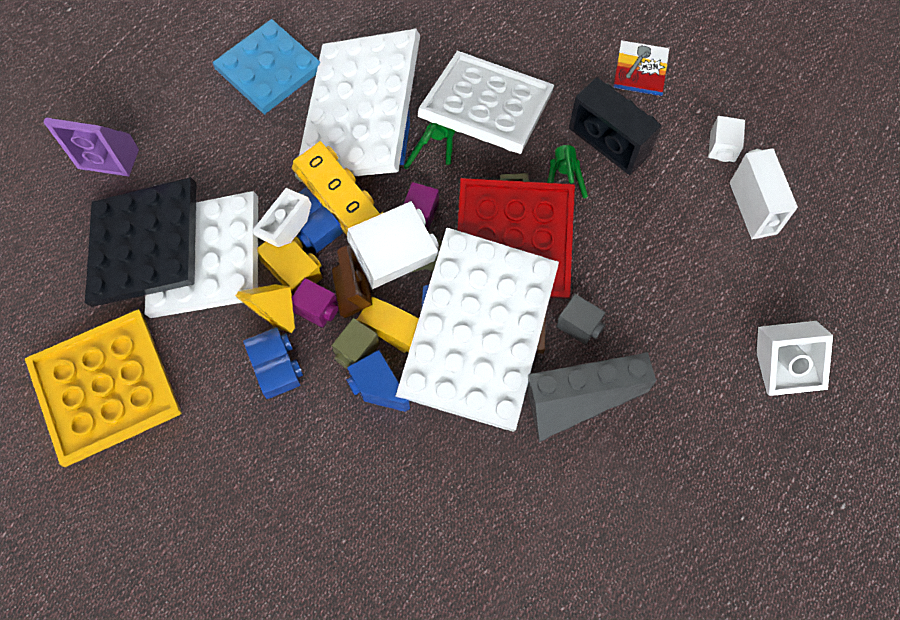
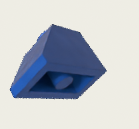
[346,350,410,412]

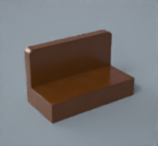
[332,245,373,318]

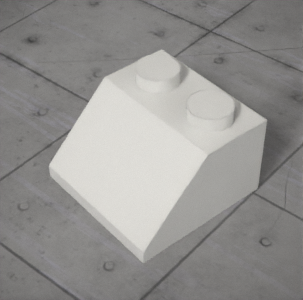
[757,321,833,396]

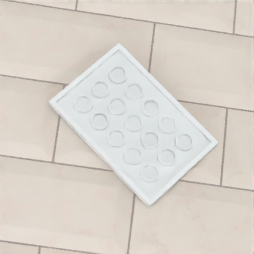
[295,29,420,182]
[396,228,559,432]

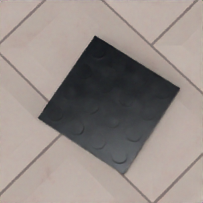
[85,177,196,307]

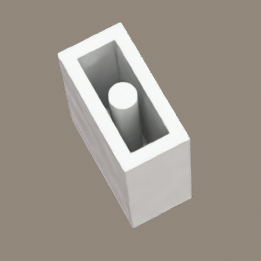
[730,148,798,240]
[347,201,439,289]

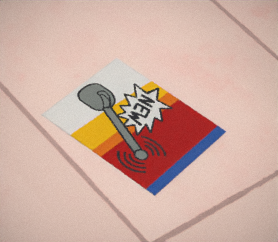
[613,40,669,96]

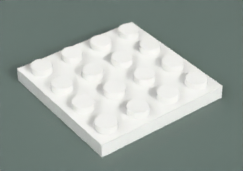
[418,51,554,154]
[145,191,258,318]

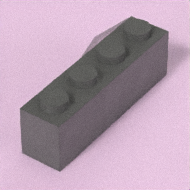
[526,352,656,443]

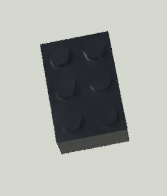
[569,77,662,175]

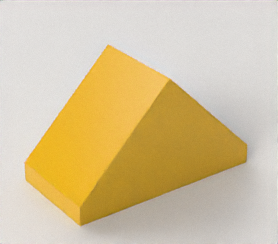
[235,284,295,333]

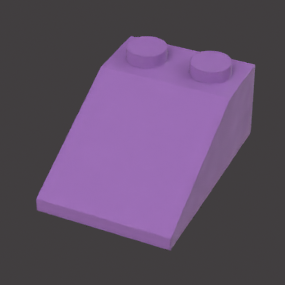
[44,118,139,177]

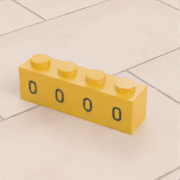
[292,141,383,236]

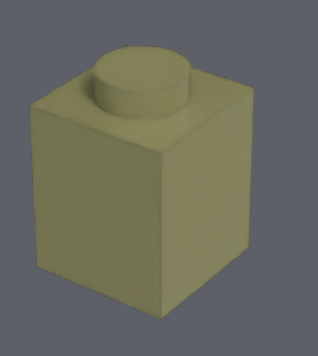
[331,318,380,369]

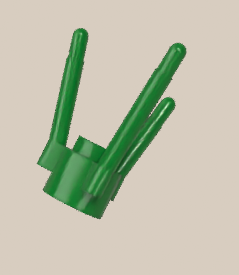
[404,122,455,170]
[547,145,588,199]

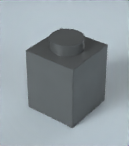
[556,294,606,345]

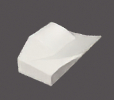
[252,188,312,247]

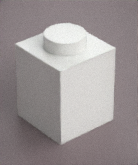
[708,116,745,162]

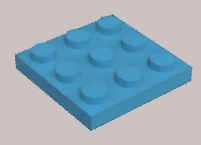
[212,19,320,115]

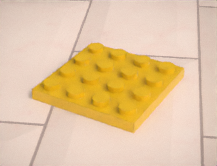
[25,309,182,467]

